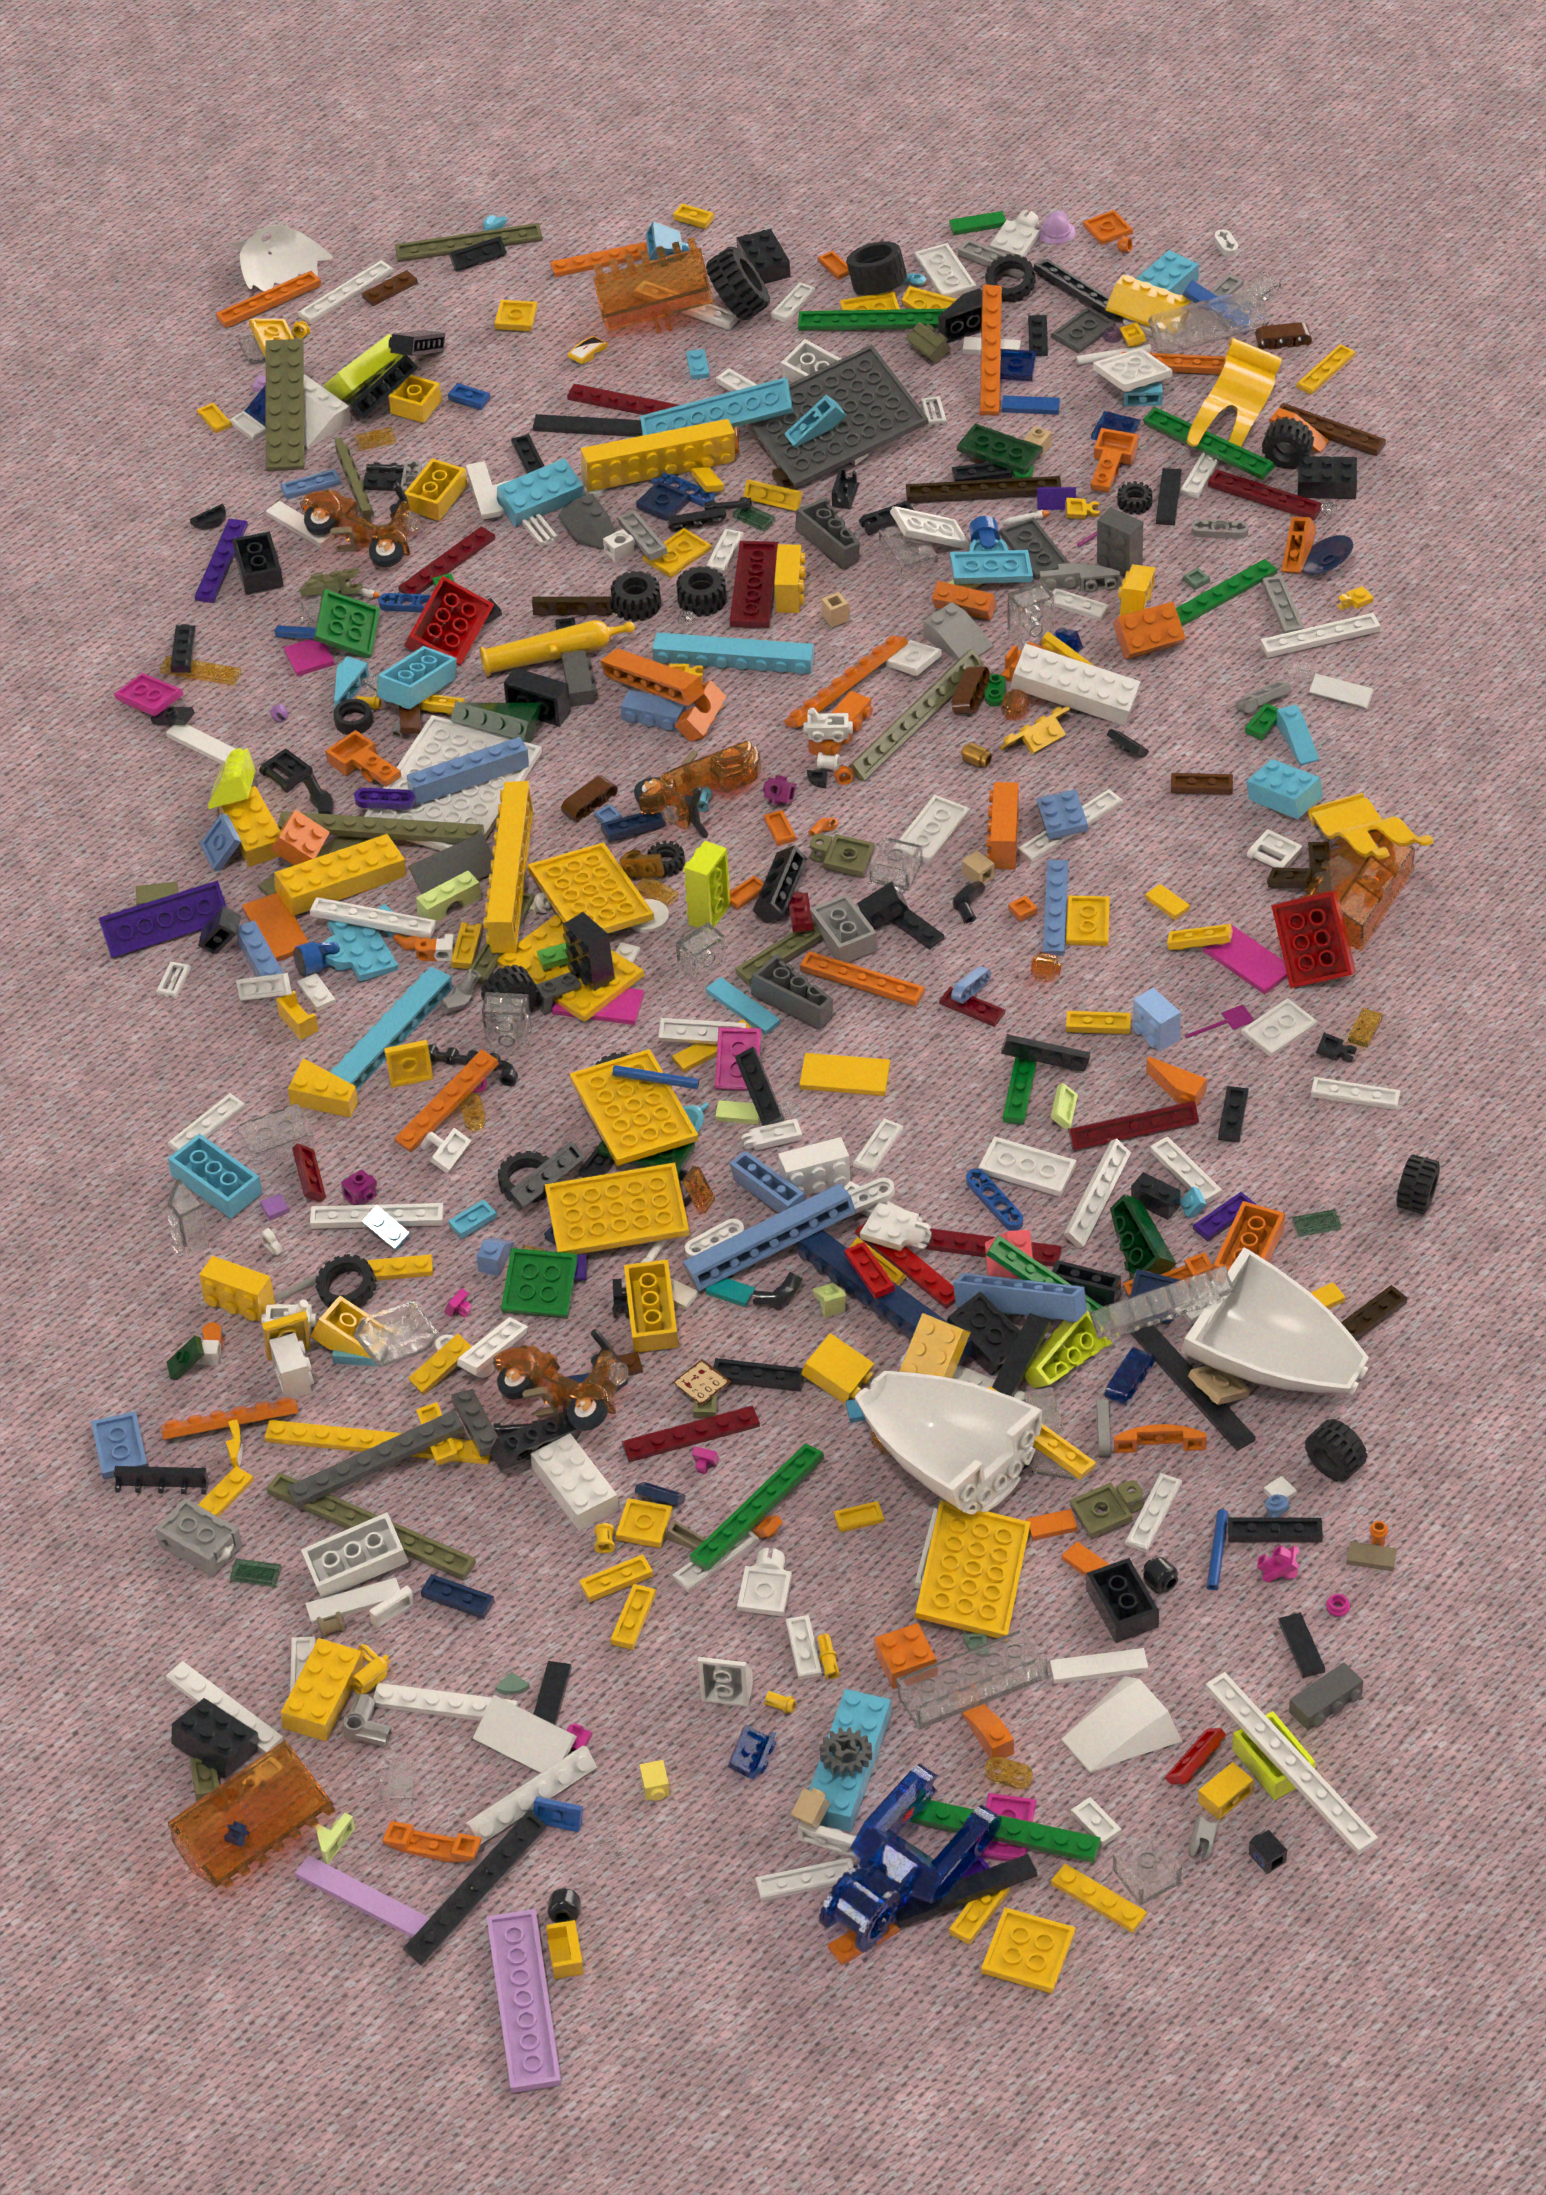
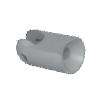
[1189,1816,1218,1861]

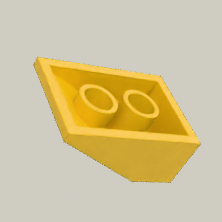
[310,1296,396,1359]

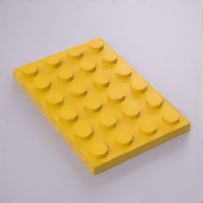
[528,842,654,933]
[497,914,645,1022]
[569,1049,699,1166]
[545,1163,690,1254]
[914,1500,1031,1640]

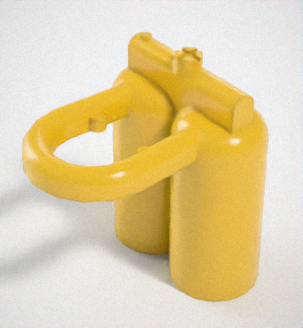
[352,1644,391,1695]

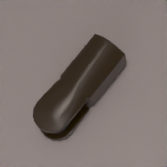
[772,467,796,490]

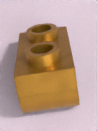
[619,850,665,878]

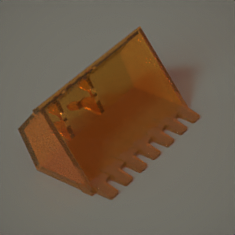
[1299,829,1415,951]

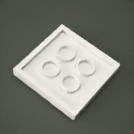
[1093,348,1172,392]

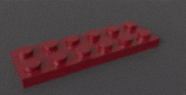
[729,541,779,628]

